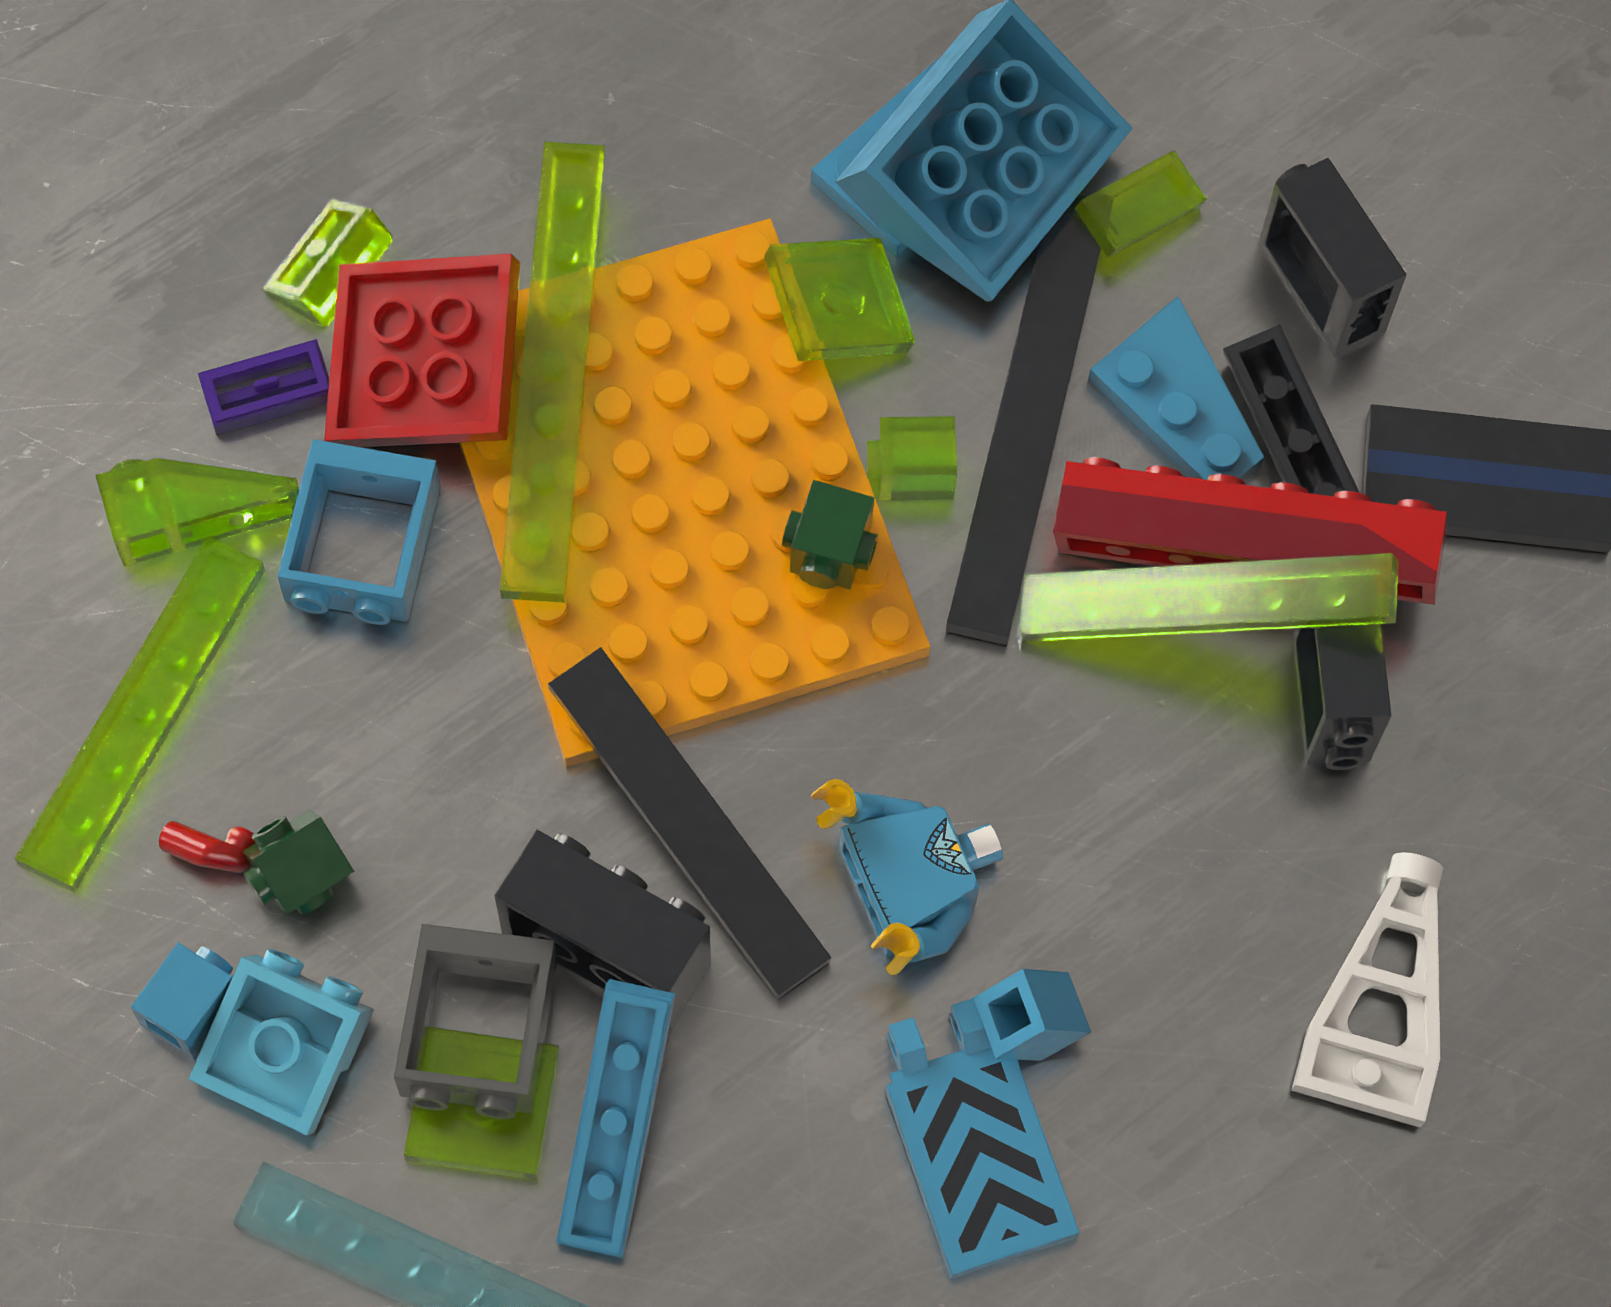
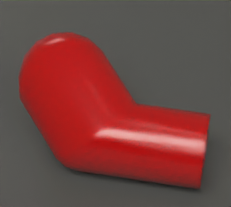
[159,821,255,873]

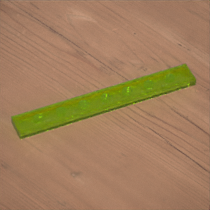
[500,141,606,603]

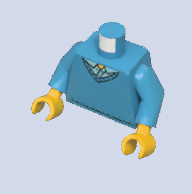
[811,779,1003,975]

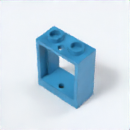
[277,439,441,625]

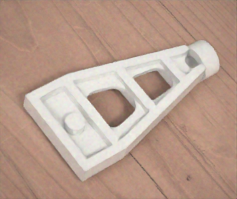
[1291,853,1443,1128]

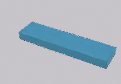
[556,979,676,1258]

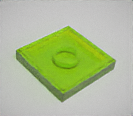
[764,238,915,361]
[404,1027,560,1180]

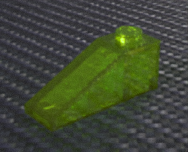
[95,458,299,566]

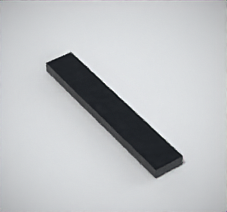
[548,647,832,999]

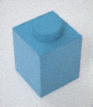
[130,942,233,1059]
[973,969,1091,1061]

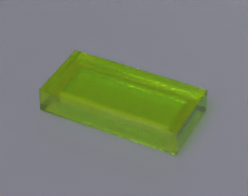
[1075,150,1207,258]

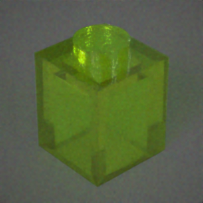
[866,416,957,500]

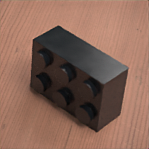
[494,829,711,1031]

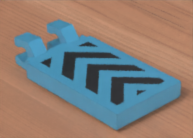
[885,998,1080,1280]

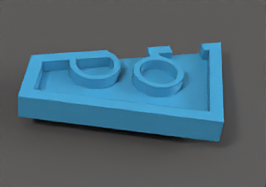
[1088,296,1264,482]

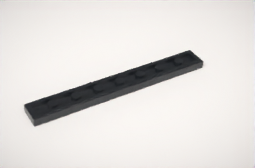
[946,194,1112,645]

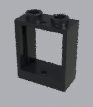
[1259,157,1407,357]
[1292,570,1392,770]

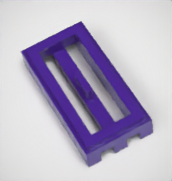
[198,339,329,436]

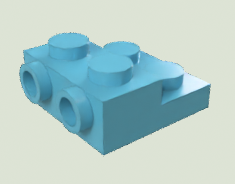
[188,949,374,1135]

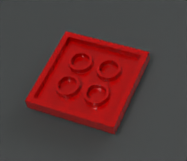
[324,253,520,447]

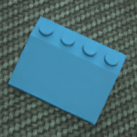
[835,0,1133,302]

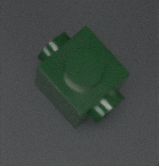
[782,480,878,590]
[243,810,355,915]

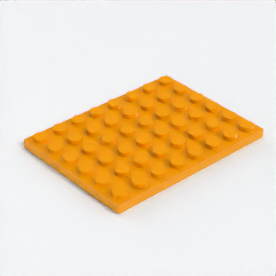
[459,218,930,767]

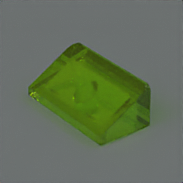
[262,199,392,327]

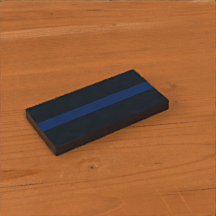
[1363,404,1611,553]

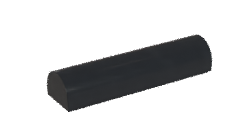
[1223,324,1360,496]

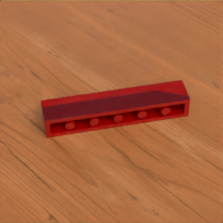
[1053,457,1447,605]

